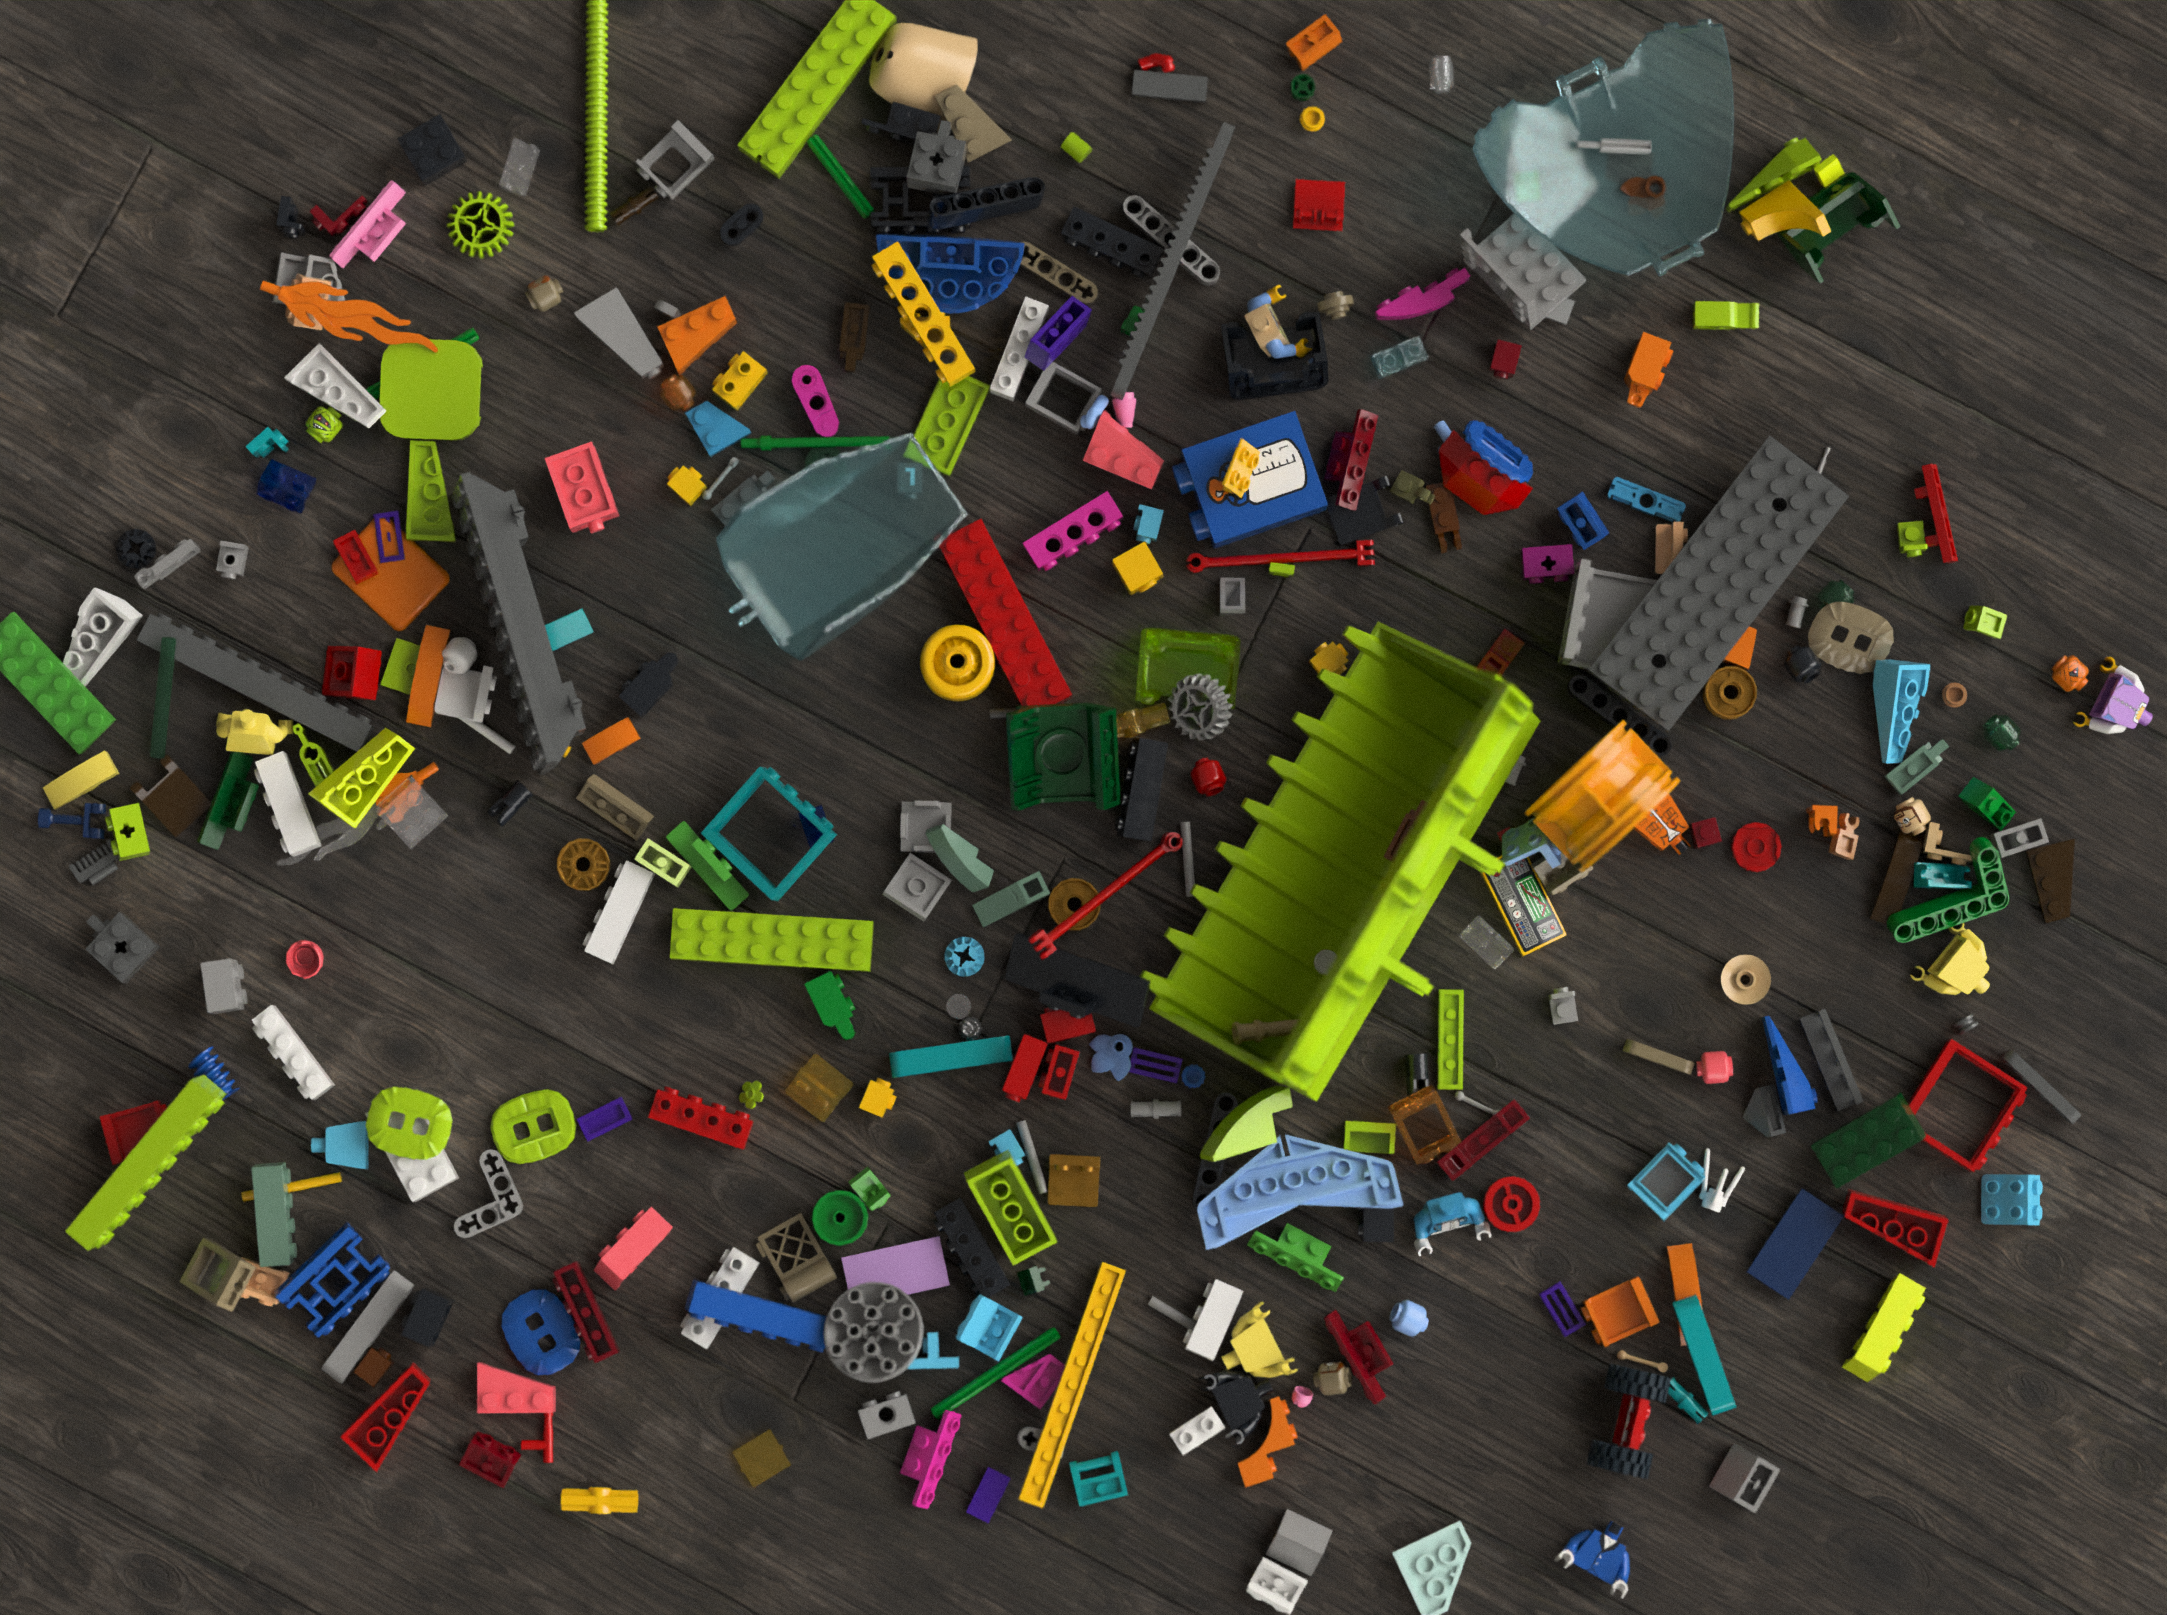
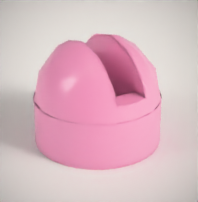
[1292,1386,1314,1407]

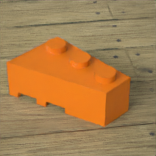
[658,296,737,375]

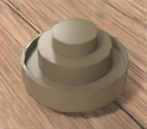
[1317,291,1354,320]

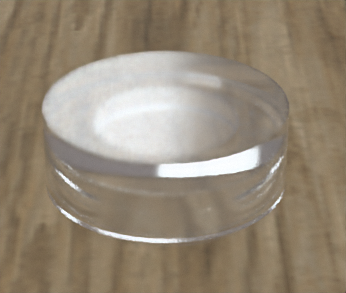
[946,994,971,1019]

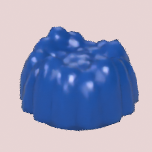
[1181,1064,1205,1088]

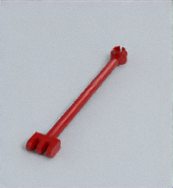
[1186,540,1375,574]
[1028,832,1183,960]

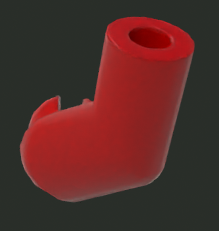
[1138,53,1175,73]

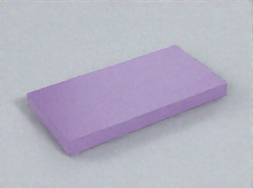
[841,1236,950,1295]

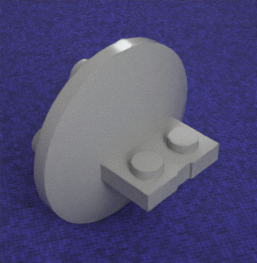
[824,1282,923,1383]

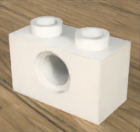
[1169,1406,1225,1455]

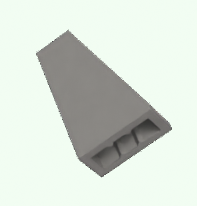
[574,287,664,379]

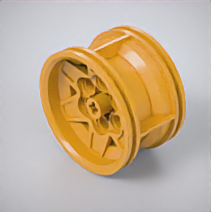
[1524,720,1680,873]

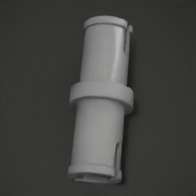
[1131,1099,1182,1119]

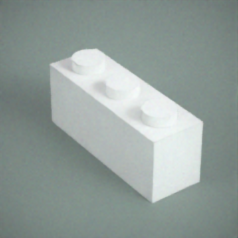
[1183,1279,1243,1361]

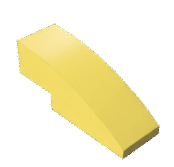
[43,751,119,810]

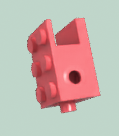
[545,442,619,533]

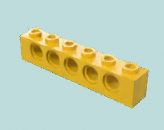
[871,241,975,387]

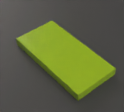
[904,376,990,477]

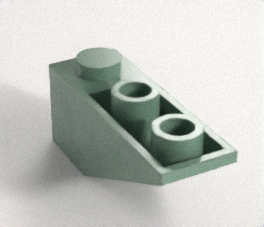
[972,871,1050,928]

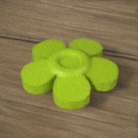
[739,1081,764,1109]

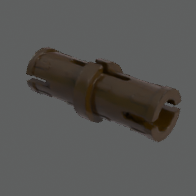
[610,185,659,226]

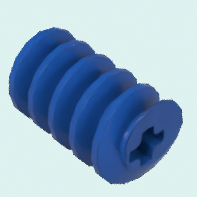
[188,1046,240,1100]

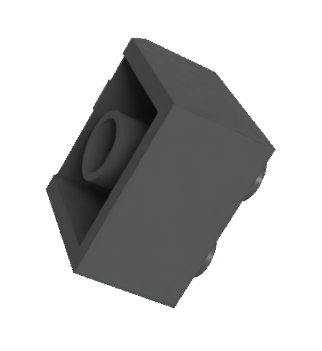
[907,120,967,195]
[86,912,160,984]

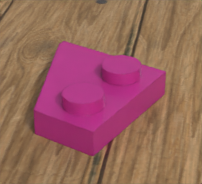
[1002,1354,1065,1409]

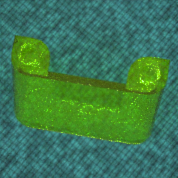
[1135,628,1241,710]

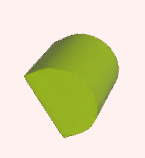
[1061,132,1092,163]

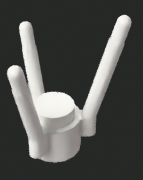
[1699,1148,1745,1212]

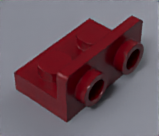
[459,1432,521,1488]

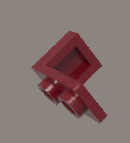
[309,195,368,236]

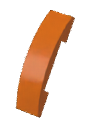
[406,625,451,727]
[1667,1243,1702,1346]

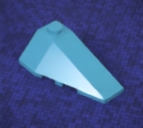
[1873,660,1931,764]

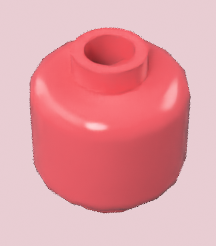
[1696,1051,1733,1084]

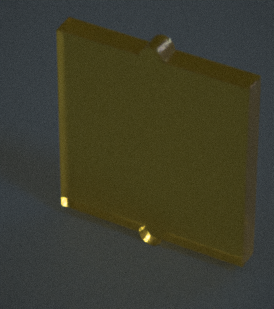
[732,1430,791,1488]

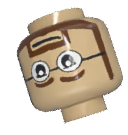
[1894,797,1931,836]

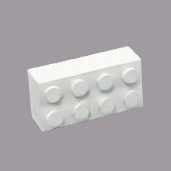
[365,1111,459,1202]

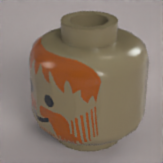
[525,275,564,312]

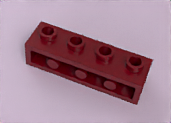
[552,1261,620,1363]

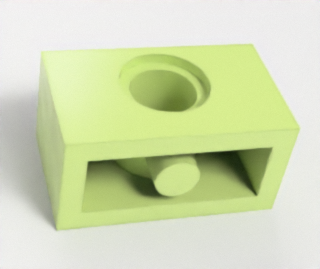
[634,839,691,887]

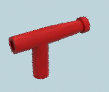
[521,1413,553,1463]

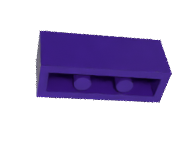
[1024,296,1092,371]

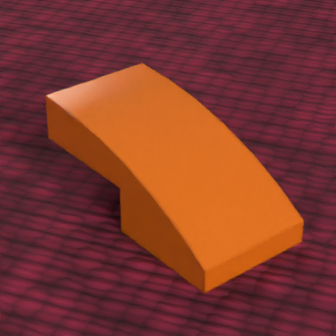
[582,717,640,765]

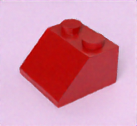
[322,646,382,700]

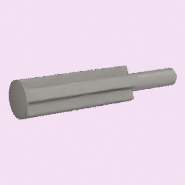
[1575,138,1652,155]

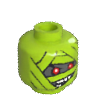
[306,406,343,443]

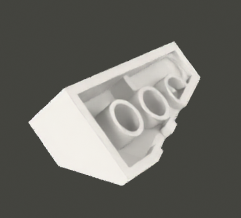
[63,587,143,686]

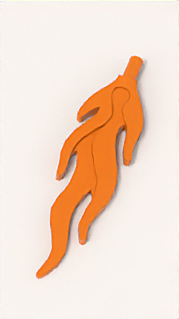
[260,280,438,353]

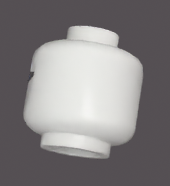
[442,637,478,674]

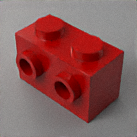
[1038,1045,1080,1100]

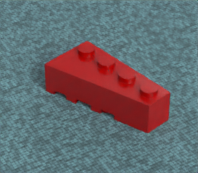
[1842,1189,1948,1268]

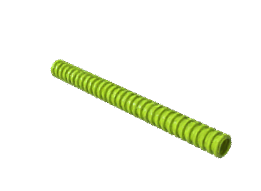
[585,0,608,232]

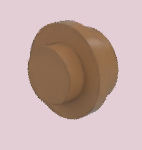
[1942,683,1967,708]

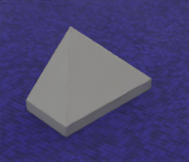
[1219,577,1245,616]

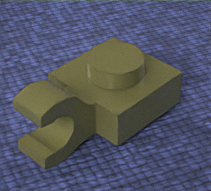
[1390,470,1435,505]

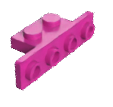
[900,1410,961,1509]

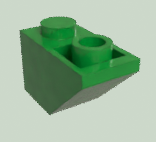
[1958,777,2016,831]

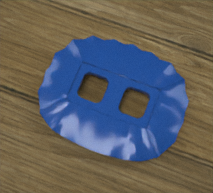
[1463,420,1533,484]
[501,1290,580,1375]

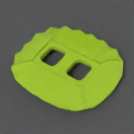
[365,1087,452,1160]
[490,1089,577,1164]

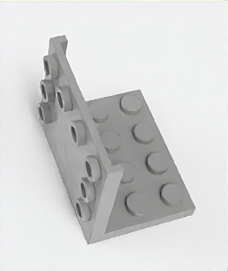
[1460,209,1586,330]
[1557,559,1658,669]

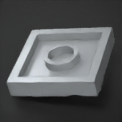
[882,853,952,921]

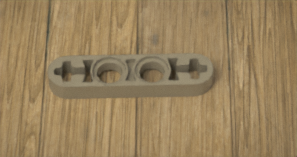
[1020,242,1098,305]

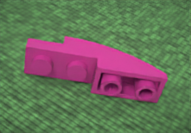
[1375,268,1470,320]

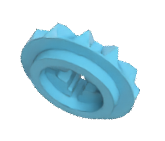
[945,937,985,977]

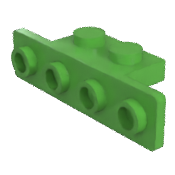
[666,821,749,911]
[1247,1223,1343,1292]

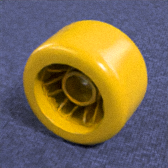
[920,625,995,701]

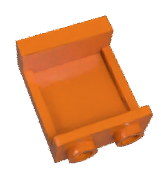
[1581,1276,1660,1347]

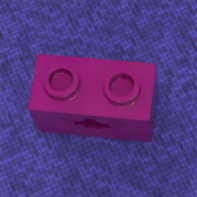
[1521,544,1574,584]

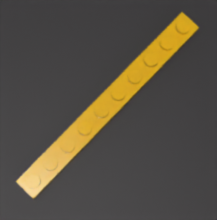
[1018,1262,1126,1508]

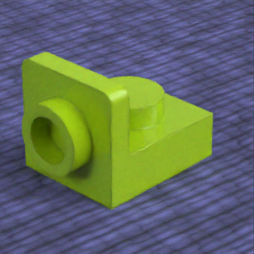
[1897,521,1928,557]
[1963,605,2007,639]

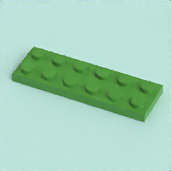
[0,612,116,755]

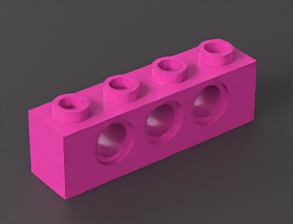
[1023,491,1123,571]

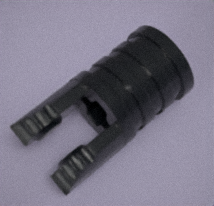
[487,780,533,827]
[1405,1054,1429,1100]

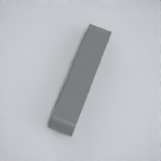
[1123,195,1220,286]
[321,1270,415,1384]

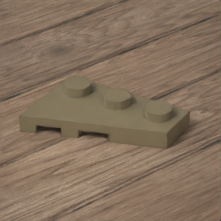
[934,84,1011,162]

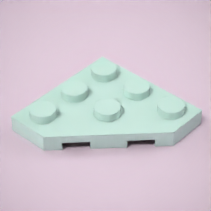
[1392,1520,1471,1615]

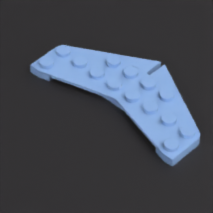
[1197,1134,1403,1250]

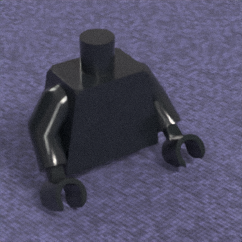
[1199,1370,1274,1448]

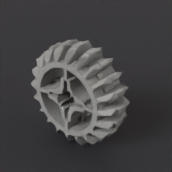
[1168,673,1233,741]

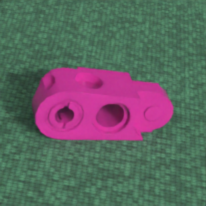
[792,365,839,437]

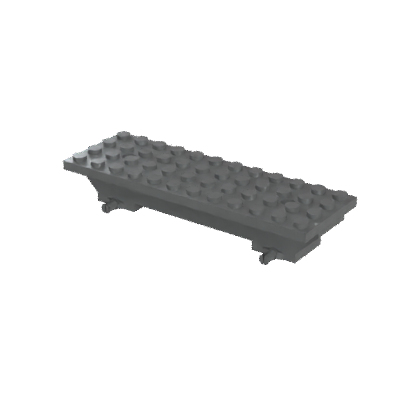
[1588,436,1849,732]
[451,472,586,775]

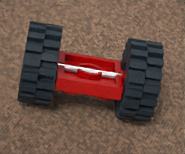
[1586,1363,1671,1479]

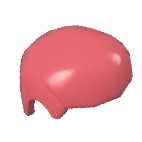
[286,940,324,979]

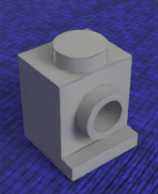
[216,541,249,580]

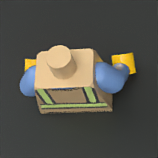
[1244,285,1312,358]

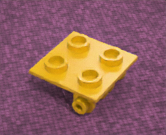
[1222,438,1260,498]

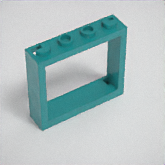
[701,767,837,901]

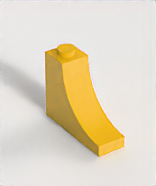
[1739,180,1831,241]

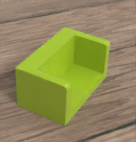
[1343,1121,1396,1154]

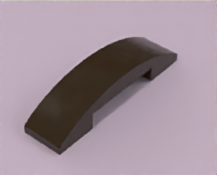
[1869,829,1925,925]

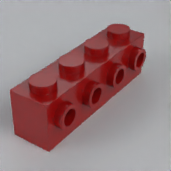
[648,1086,754,1150]

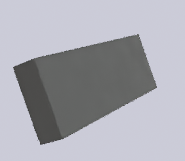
[1132,70,1208,103]

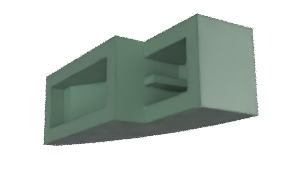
[925,824,994,892]

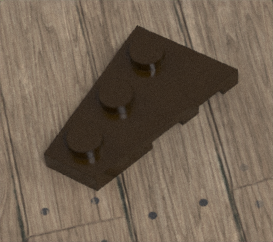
[2025,839,2075,924]

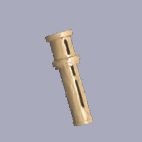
[1232,1019,1300,1045]

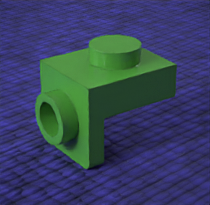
[848,1166,891,1211]

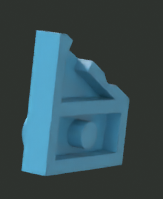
[686,401,752,457]

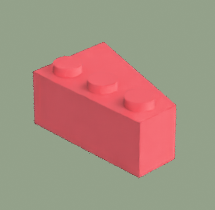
[1083,410,1164,489]
[593,1207,673,1291]
[477,1362,556,1413]

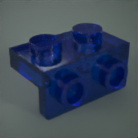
[257,459,317,513]

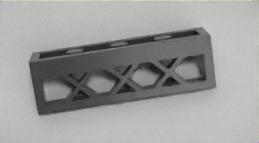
[1799,1009,1863,1111]

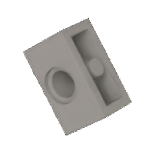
[1989,819,2049,858]
[858,1391,916,1439]

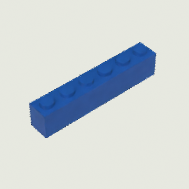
[684,1280,827,1353]

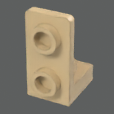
[1921,822,1972,866]

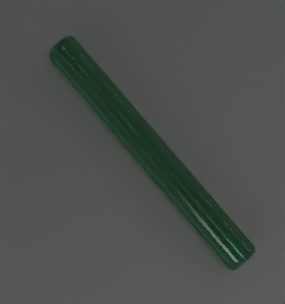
[150,636,176,759]

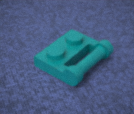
[1069,1451,1128,1507]

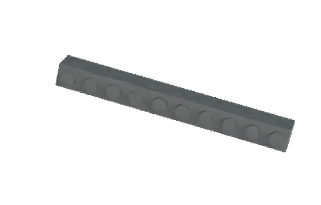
[137,613,375,752]

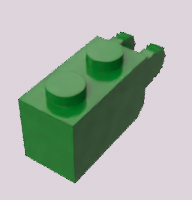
[804,971,856,1040]

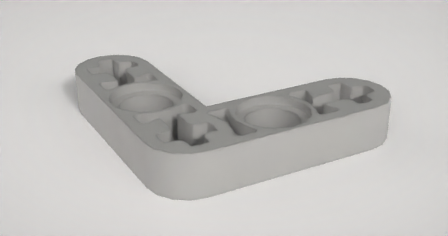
[454,1149,523,1238]

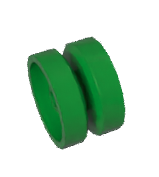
[812,1190,869,1246]

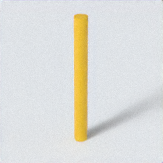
[241,1172,342,1202]

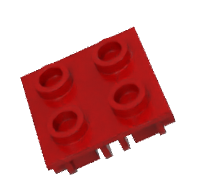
[1293,179,1345,231]

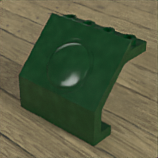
[1006,702,1121,811]

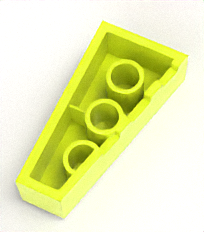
[308,728,415,828]
[1842,1273,1926,1382]

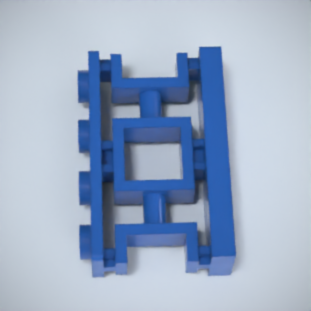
[274,1222,390,1338]

